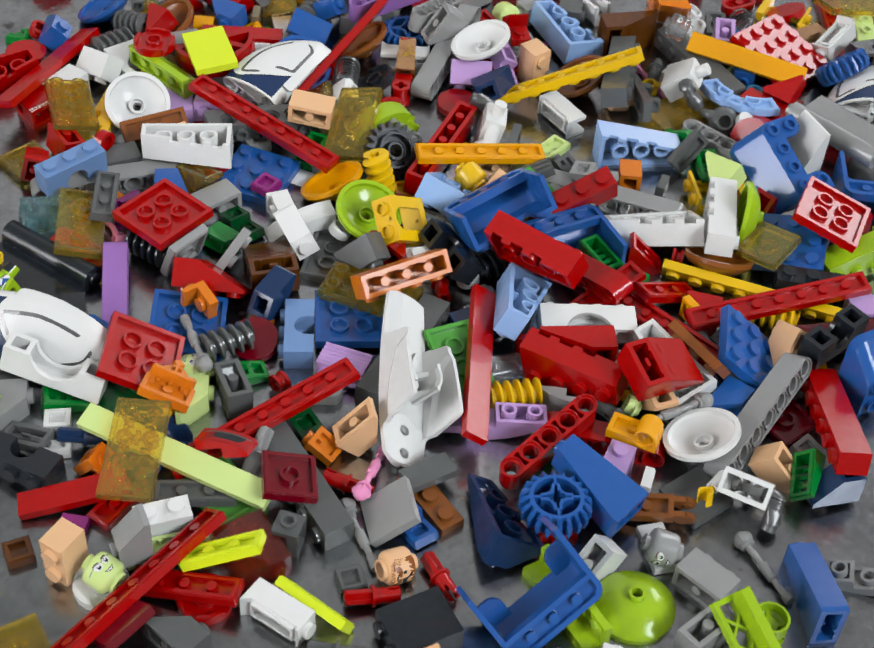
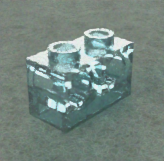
[18,196,70,232]

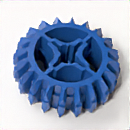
[383,15,431,47]
[815,48,871,87]
[518,470,593,539]

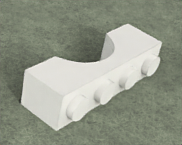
[535,302,638,343]
[0,331,108,405]

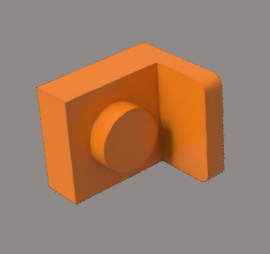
[180,280,219,319]
[301,426,343,467]
[73,442,121,476]

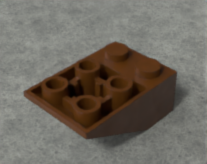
[597,10,658,57]
[242,240,300,295]

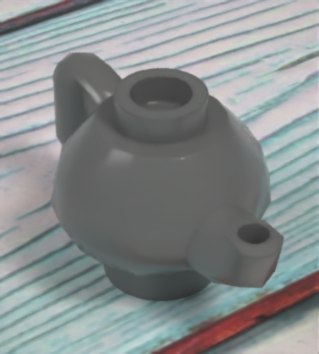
[700,106,737,136]

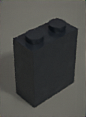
[372,586,464,648]

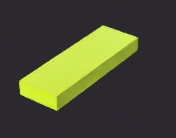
[179,529,267,572]
[274,575,355,635]

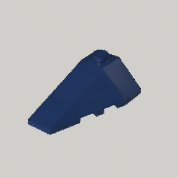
[467,473,544,569]

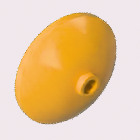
[300,161,363,202]

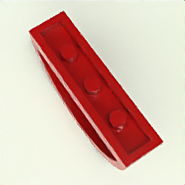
[173,26,256,78]

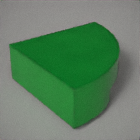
[5,28,31,44]

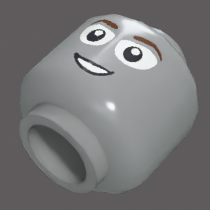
[640,528,684,568]

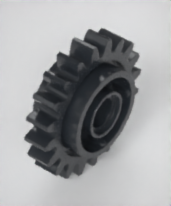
[363,121,419,181]

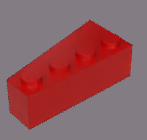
[483,210,589,290]

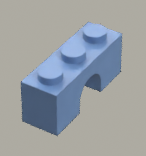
[34,138,108,198]
[279,299,315,369]

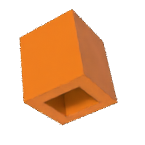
[617,159,642,191]

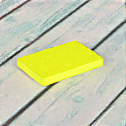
[182,26,239,76]

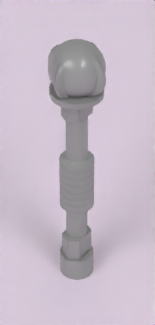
[180,314,213,373]
[656,392,714,421]
[340,498,378,572]
[734,531,795,605]

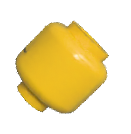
[454,161,487,192]

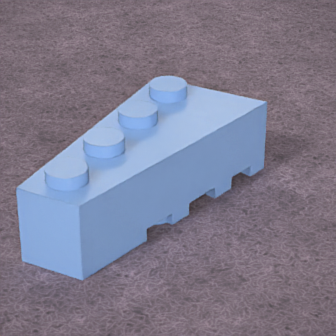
[529,0,604,64]

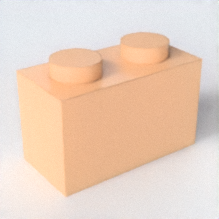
[517,38,551,82]
[287,89,336,130]
[39,517,89,587]

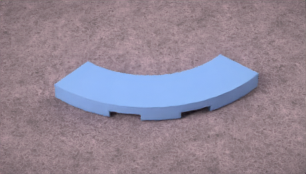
[700,78,780,116]

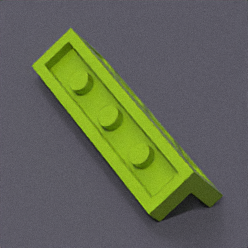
[129,43,196,99]
[522,543,612,648]
[708,586,782,648]

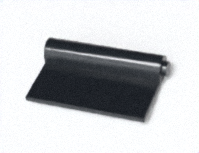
[0,220,102,299]

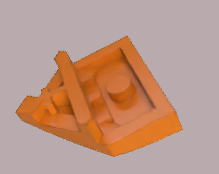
[136,360,197,414]

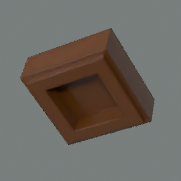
[1,535,37,570]

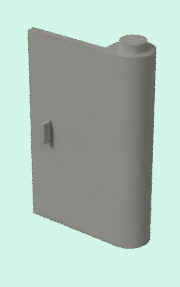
[785,95,874,169]

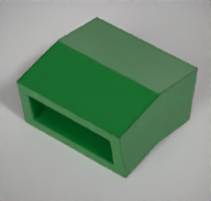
[204,221,239,255]

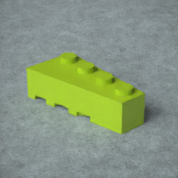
[823,226,874,276]

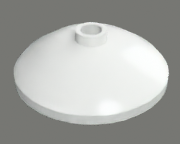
[451,19,511,61]
[105,72,171,130]
[662,407,742,463]

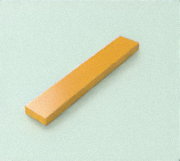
[686,31,808,82]
[414,143,546,164]

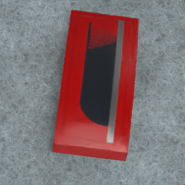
[194,428,258,458]

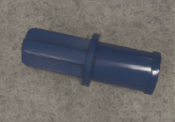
[56,427,110,447]

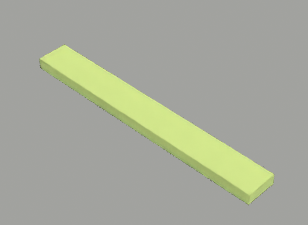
[76,403,271,512]

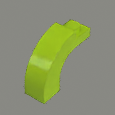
[345,102,420,150]

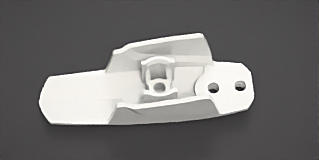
[379,290,463,468]

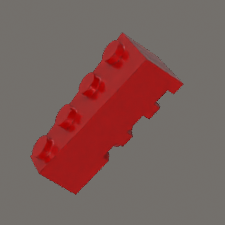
[0,45,39,95]
[519,327,628,405]

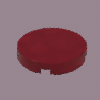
[235,317,279,362]

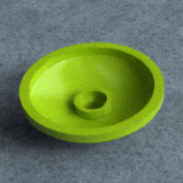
[336,180,402,238]
[737,181,764,247]
[594,570,676,645]

